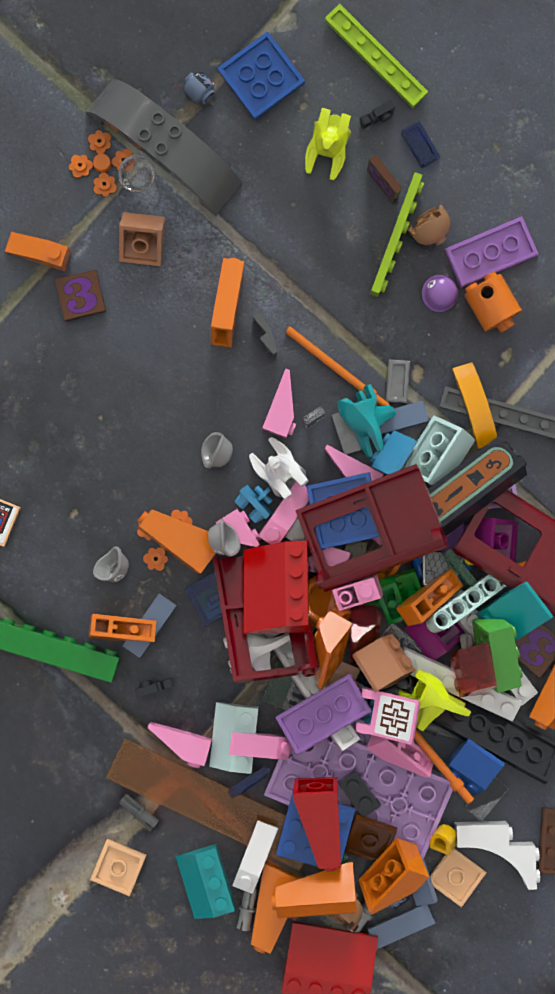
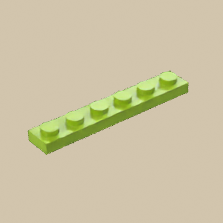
[324,4,428,109]
[370,172,424,297]

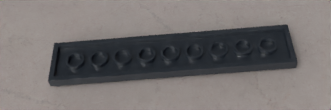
[355,669,555,785]

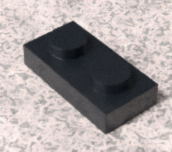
[338,769,381,816]

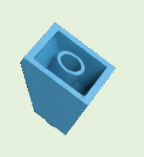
[370,430,418,476]

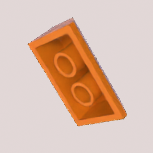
[314,611,352,690]

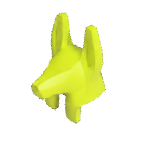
[305,108,352,180]
[398,669,471,731]

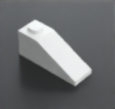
[232,820,278,894]

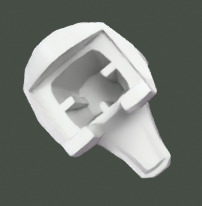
[249,437,309,500]
[223,633,290,673]

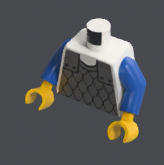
[411,552,473,585]

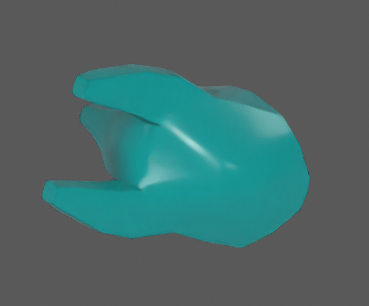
[337,384,396,458]

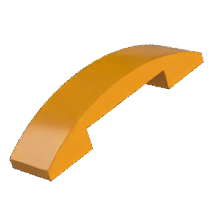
[452,362,497,449]

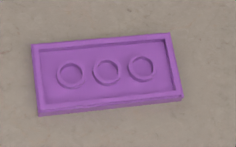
[444,216,539,288]
[275,673,372,755]

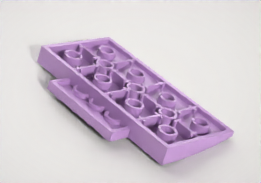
[264,718,453,860]

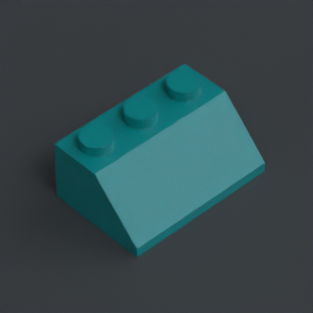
[176,843,235,919]

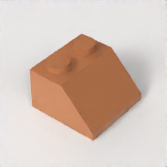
[119,212,165,266]
[352,634,415,692]

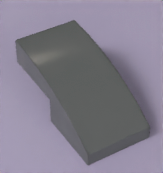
[253,312,277,357]

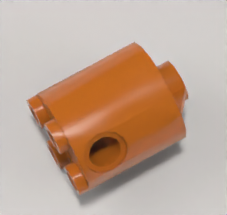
[464,271,522,333]

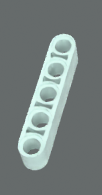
[426,574,506,633]

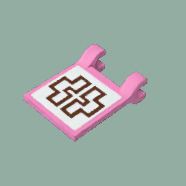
[355,688,420,745]

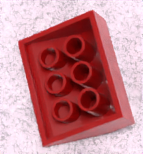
[244,541,310,634]
[281,921,378,994]

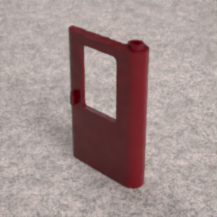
[295,464,448,592]
[452,490,555,617]
[213,556,319,683]

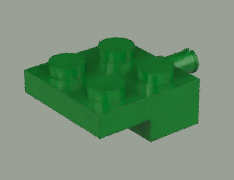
[366,568,422,625]

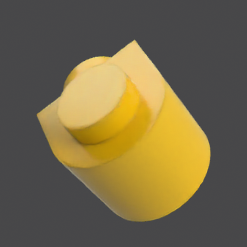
[430,824,457,855]

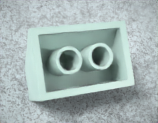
[401,415,476,487]
[209,702,259,774]

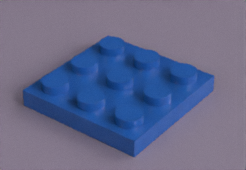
[217,31,305,120]
[306,472,380,549]
[276,792,355,867]

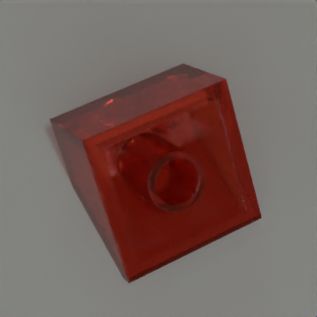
[349,605,381,665]
[450,642,497,697]

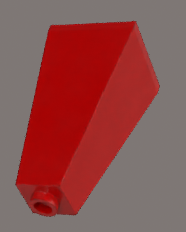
[293,777,341,871]

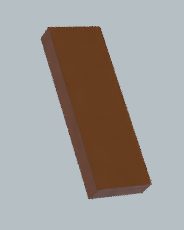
[538,807,555,875]

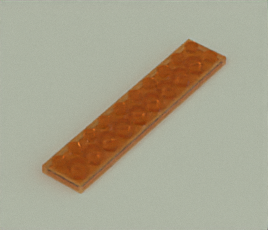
[106,738,303,871]

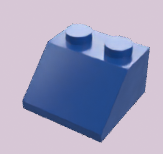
[445,739,505,795]

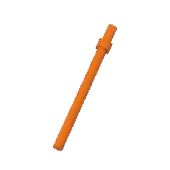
[285,326,389,406]
[414,729,474,804]

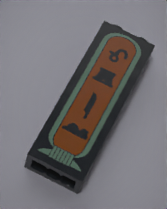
[428,437,527,537]

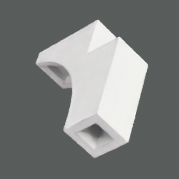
[454,821,540,890]

